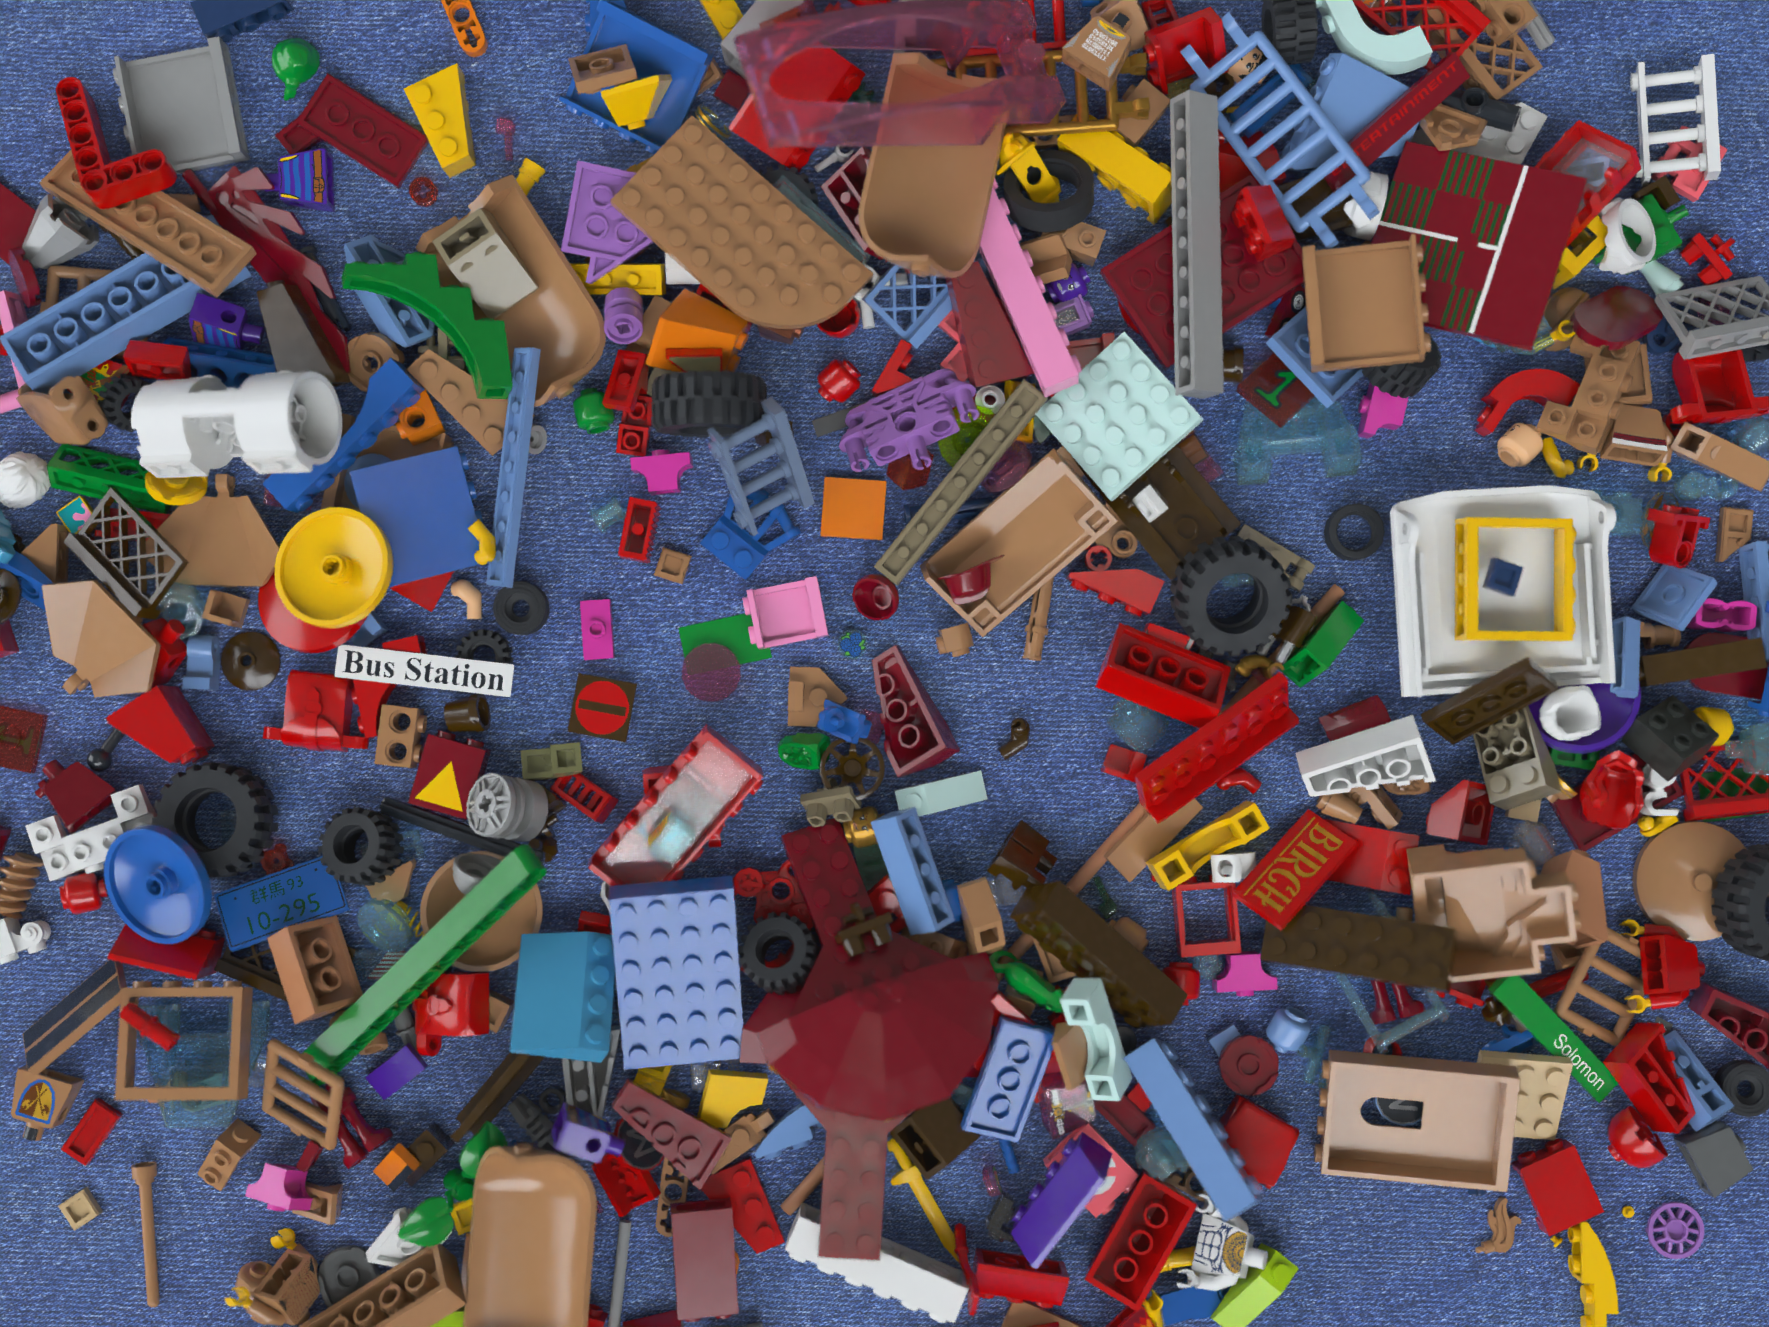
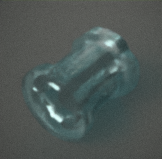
[589,496,626,533]

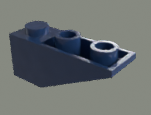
[190,0,294,43]

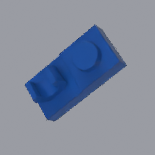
[1481,1024,1538,1053]

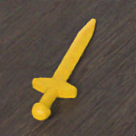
[887,1138,959,1262]

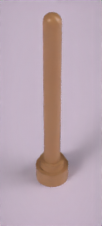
[131,1161,160,1308]

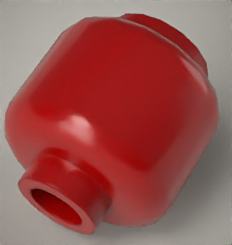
[817,358,861,403]
[59,873,108,915]
[1162,962,1200,1006]

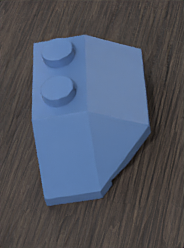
[344,235,434,348]

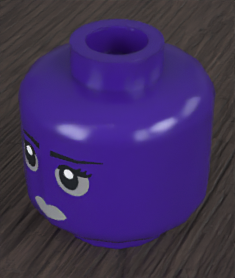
[1045,262,1091,304]

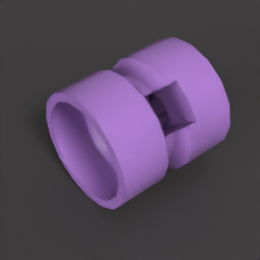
[604,287,643,344]

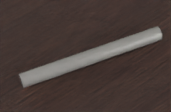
[608,1220,632,1327]

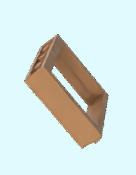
[115,981,253,1100]

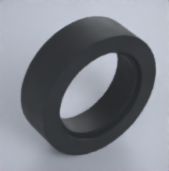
[1004,150,1094,232]

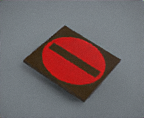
[567,673,637,742]

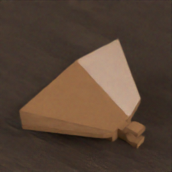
[146,474,280,587]
[42,580,160,698]

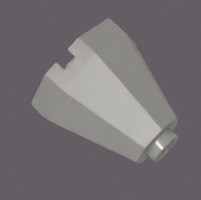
[22,194,99,269]

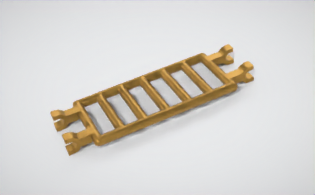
[930,50,1150,137]

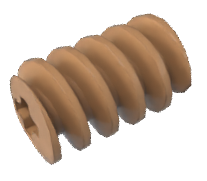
[0,852,44,919]

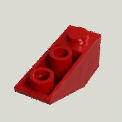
[1066,569,1165,617]

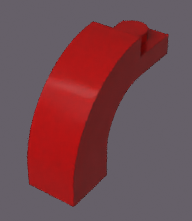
[1474,369,1580,437]

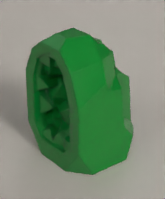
[777,732,830,770]

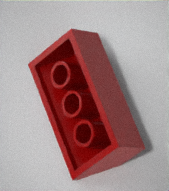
[1095,623,1231,729]
[1084,1168,1198,1312]

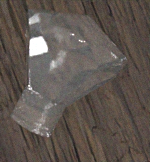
[249,1053,267,1087]

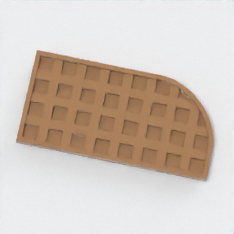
[610,116,873,329]

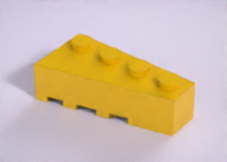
[1057,114,1172,225]

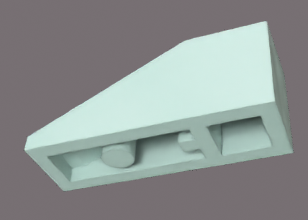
[894,770,988,816]

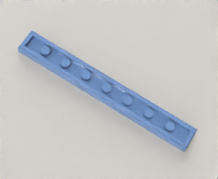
[486,348,541,588]

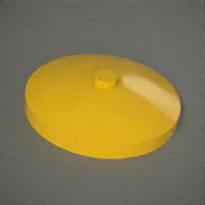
[274,507,393,628]

